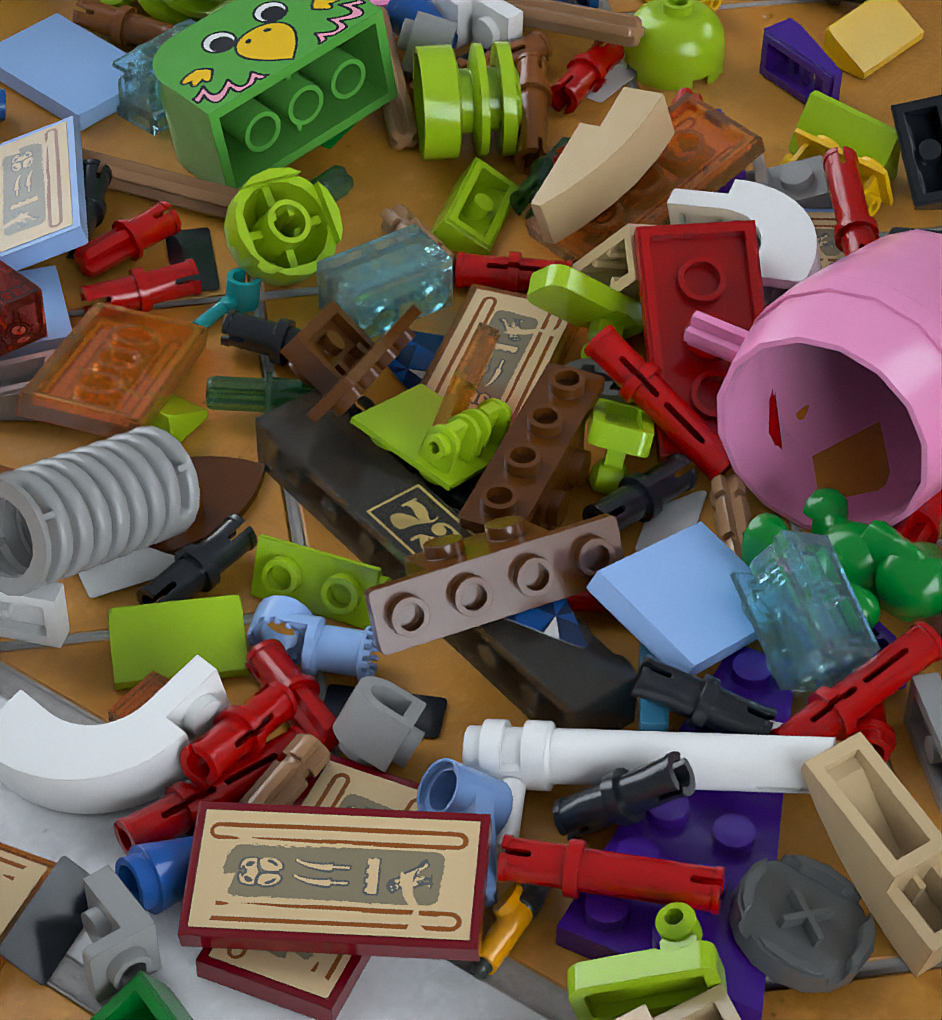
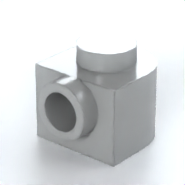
[396,11,458,78]
[333,676,427,773]

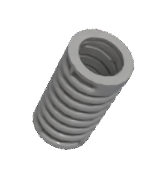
[0,426,200,596]

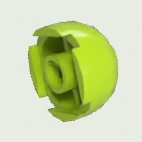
[623,0,725,91]
[224,167,343,286]

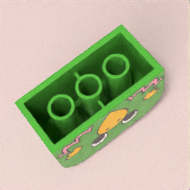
[153,0,398,189]

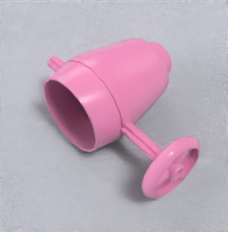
[683,229,942,530]

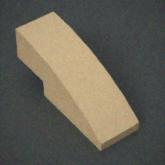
[531,87,675,244]
[800,731,942,978]

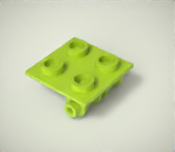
[350,383,512,491]

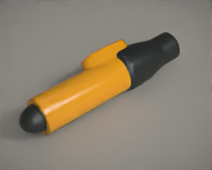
[471,882,551,977]

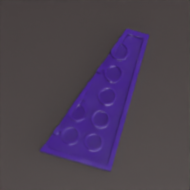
[556,646,796,1020]

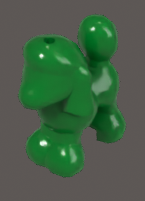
[741,487,942,635]

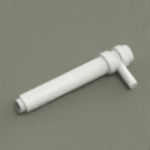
[462,719,837,856]

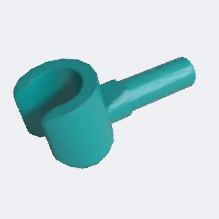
[191,268,261,334]

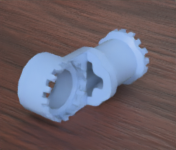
[247,595,379,682]

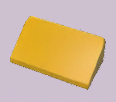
[823,0,924,80]

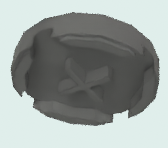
[728,854,876,993]

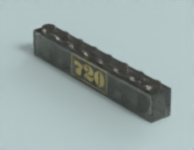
[255,389,637,730]

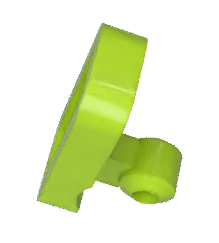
[527,264,643,359]
[587,398,655,495]
[567,902,727,1020]

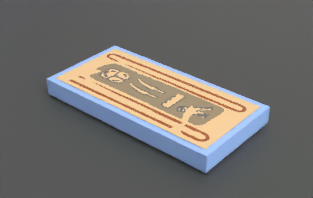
[0,116,88,277]

